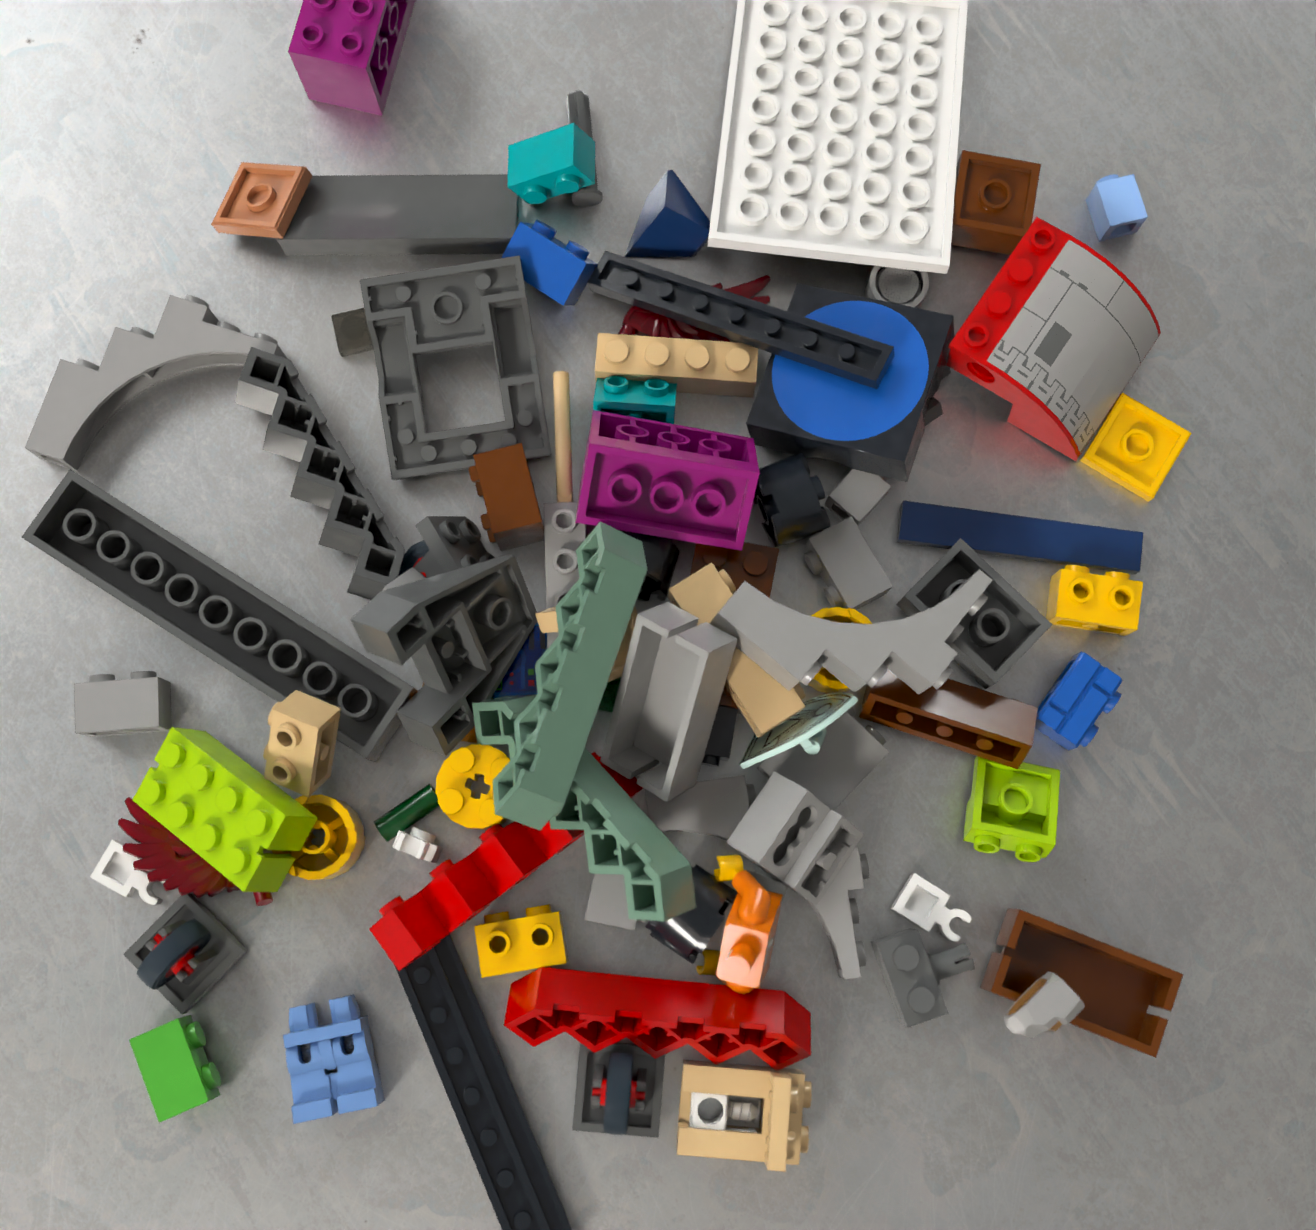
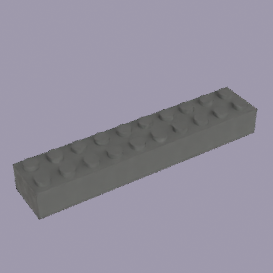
[22,469,418,762]

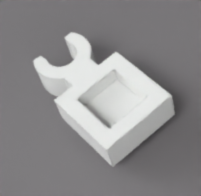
[392,827,443,863]
[90,840,166,905]
[890,873,972,942]

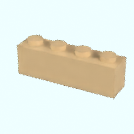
[595,333,758,398]
[667,563,806,738]

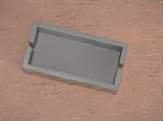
[600,602,738,802]

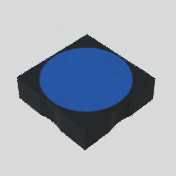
[746,283,955,482]

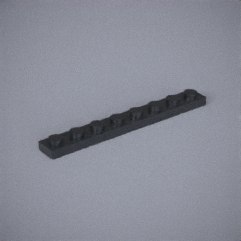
[587,251,895,389]

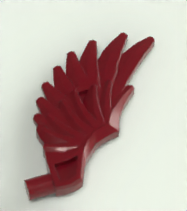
[618,275,771,342]
[118,797,273,906]

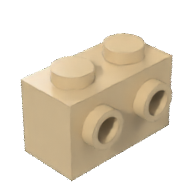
[263,690,341,798]

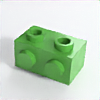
[129,1015,221,1123]

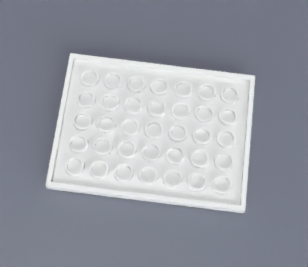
[708,0,968,274]

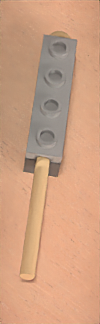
[543,371,587,649]

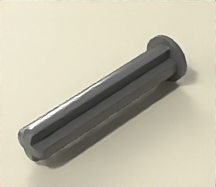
[566,90,603,207]

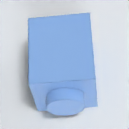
[1086,174,1148,242]

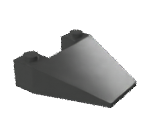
[350,554,537,756]

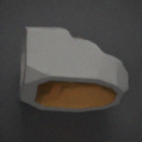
[1004,972,1085,1039]

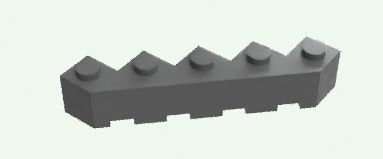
[235,347,405,600]

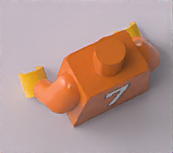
[696,855,783,994]

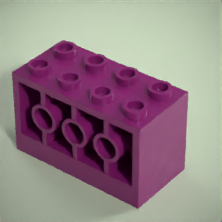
[288,0,416,116]
[575,410,760,551]

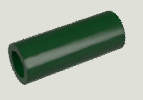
[374,783,440,842]

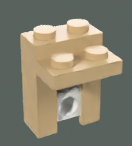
[676,1059,812,1172]

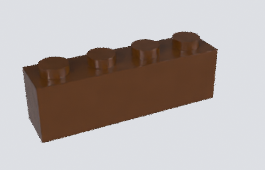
[859,669,1038,769]

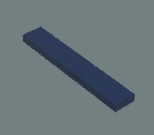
[897,500,1144,574]

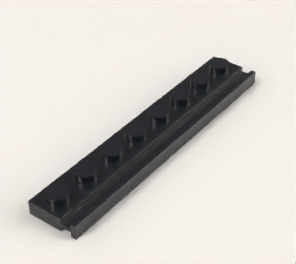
[394,934,572,1230]

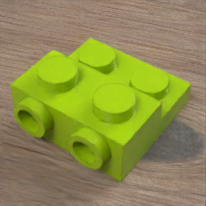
[963,756,1060,862]

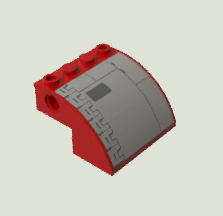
[947,217,1161,461]

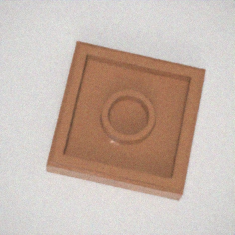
[211,162,312,239]

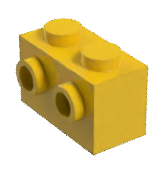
[1046,565,1143,636]
[474,904,569,978]

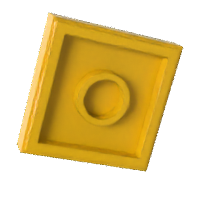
[1080,392,1192,502]

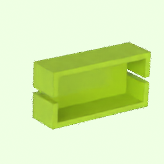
[132,727,318,892]

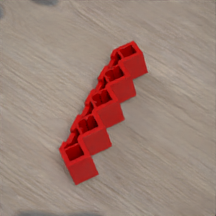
[369,752,643,971]
[504,967,811,1071]

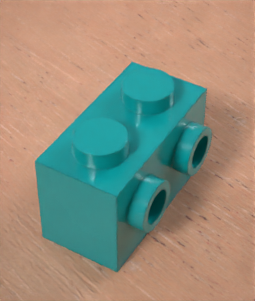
[507,123,595,205]
[593,376,677,424]

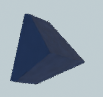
[624,169,710,258]

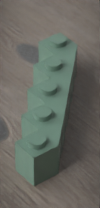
[493,522,647,830]
[472,694,696,921]

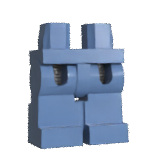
[283,994,385,1124]

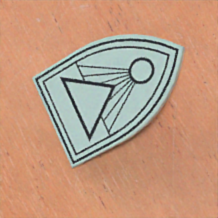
[740,692,858,769]

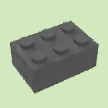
[896,538,1053,689]

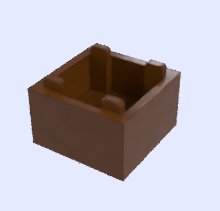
[951,150,1041,255]
[468,443,544,551]

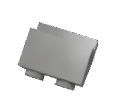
[726,771,864,906]

